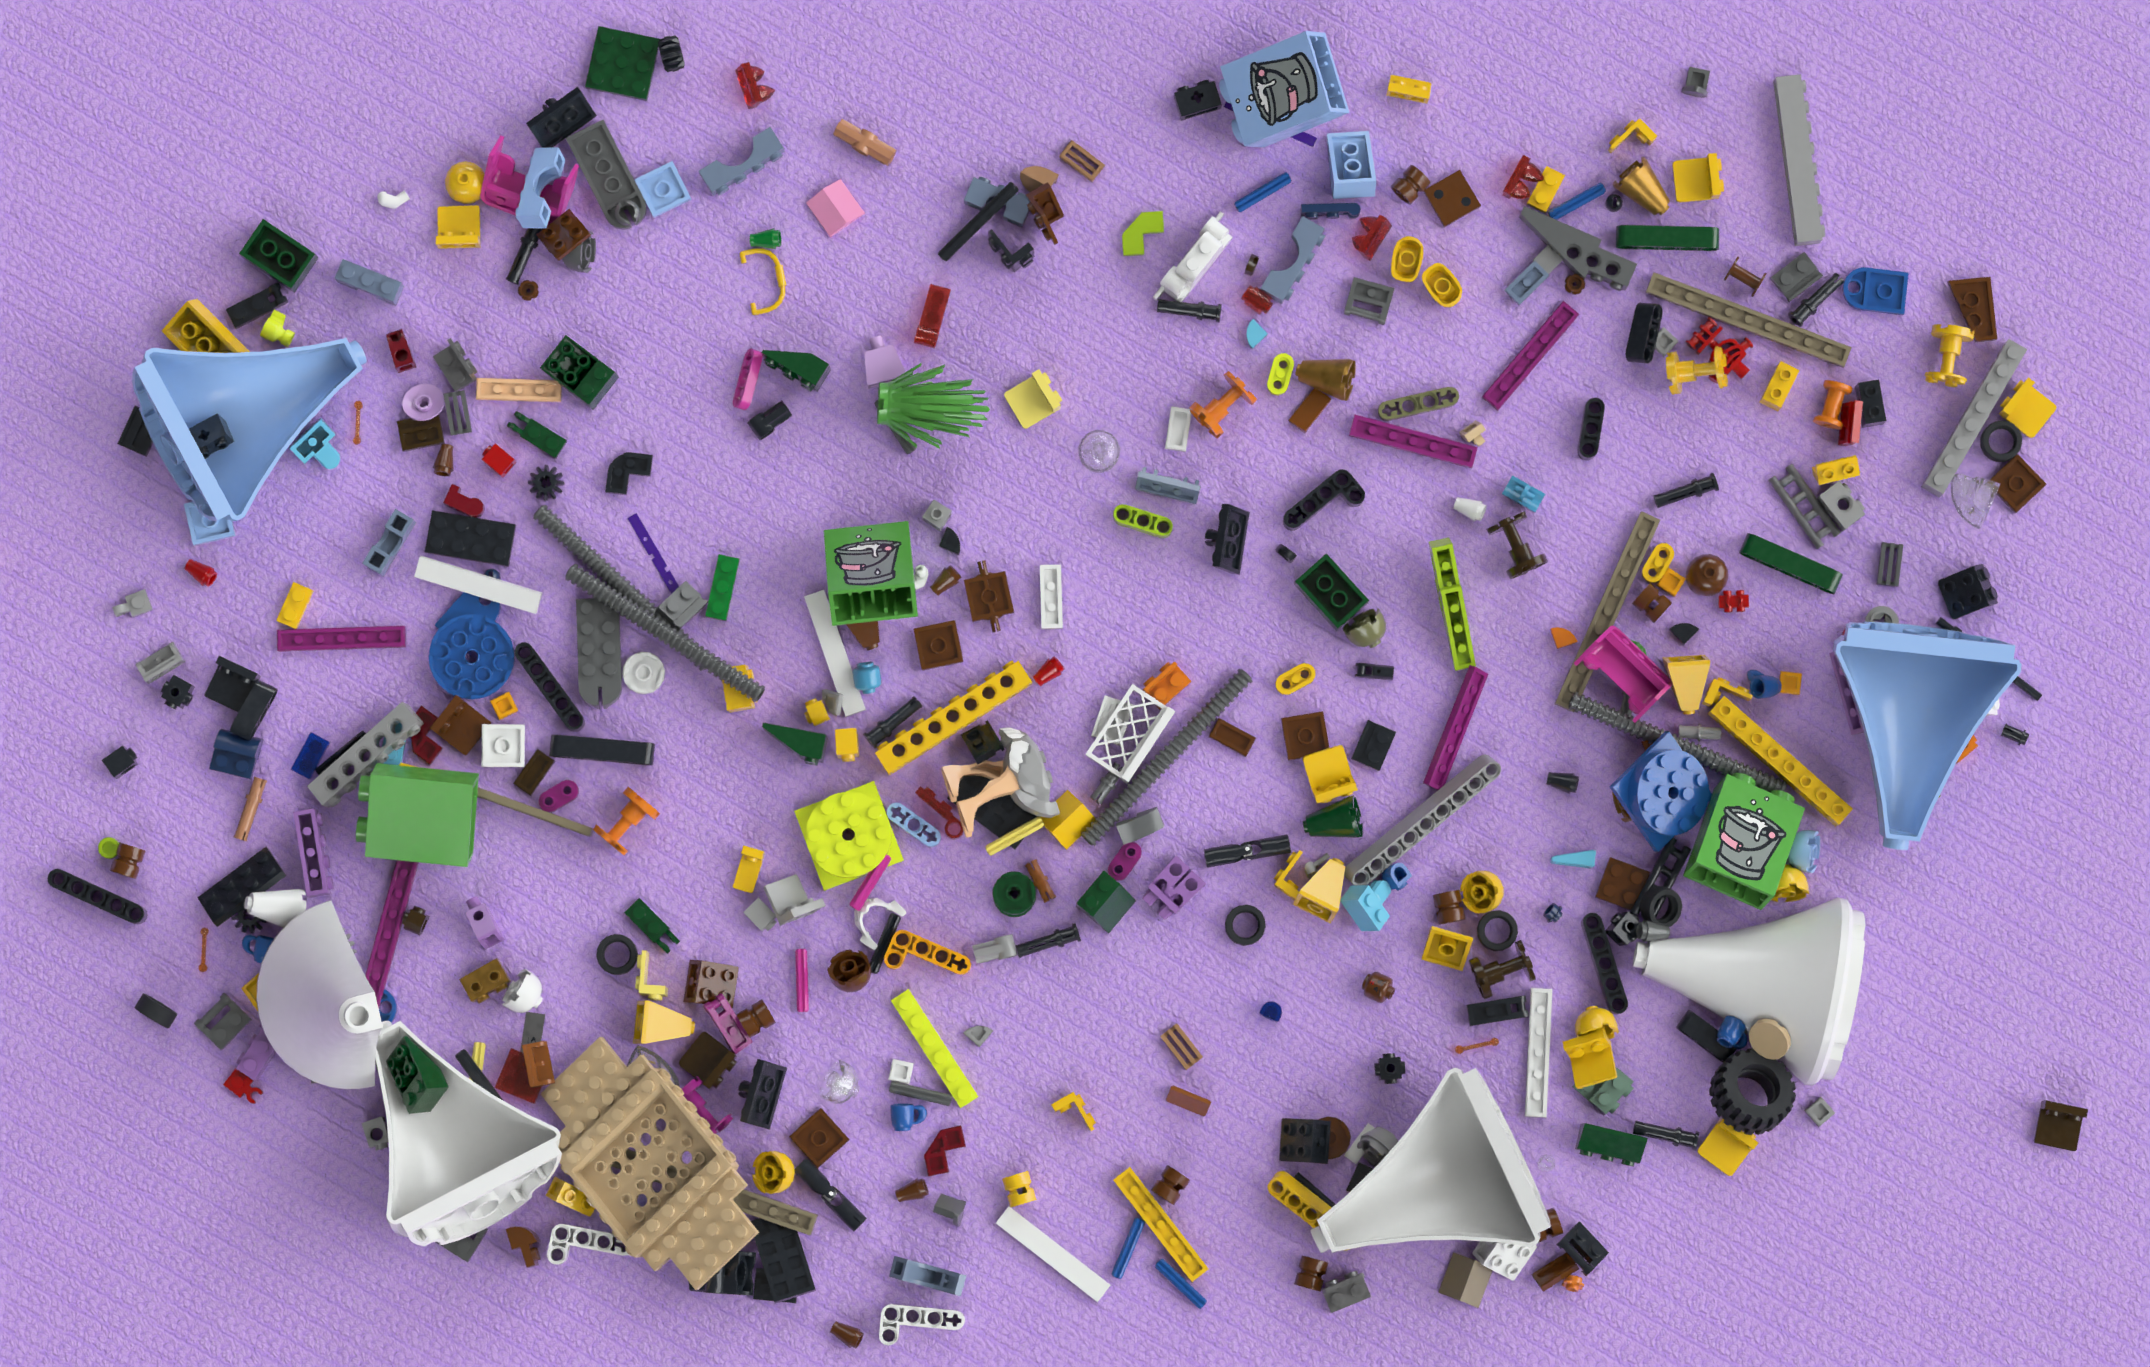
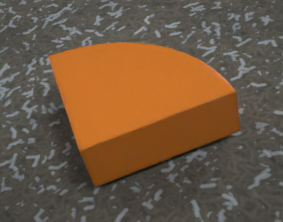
[1550,627,1578,649]

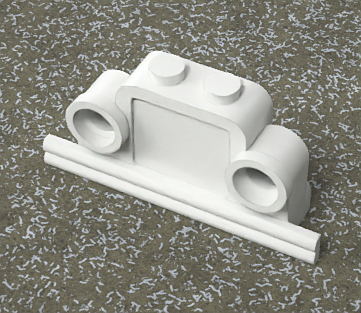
[1153,211,1233,302]

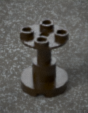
[1486,511,1548,579]
[1469,940,1536,999]

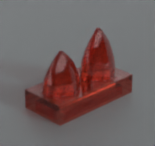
[735,62,775,109]
[1502,155,1544,199]
[1352,215,1392,261]

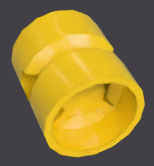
[1002,1171,1037,1208]

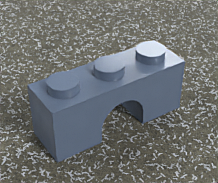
[964,177,1029,228]
[335,259,404,306]
[362,509,416,577]

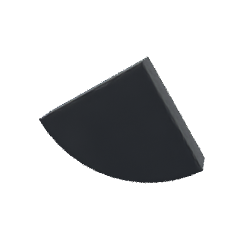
[939,527,960,555]
[1275,544,1297,563]
[1669,623,1699,645]

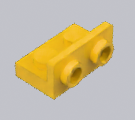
[1386,75,1431,104]
[1812,455,1860,485]

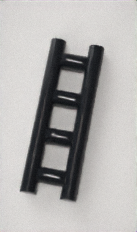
[1630,838,1692,918]

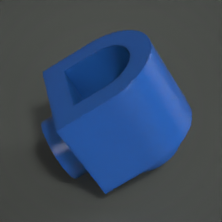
[1382,863,1412,891]

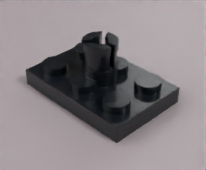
[526,87,597,148]
[1205,504,1250,575]
[738,1059,787,1130]

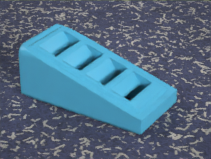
[1550,850,1596,869]

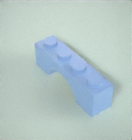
[515,147,565,228]

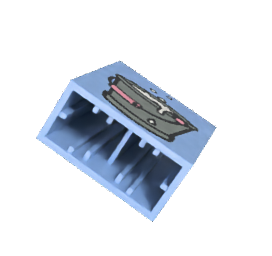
[1219,31,1349,148]

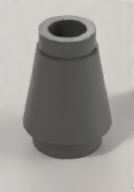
[1636,920,1670,942]

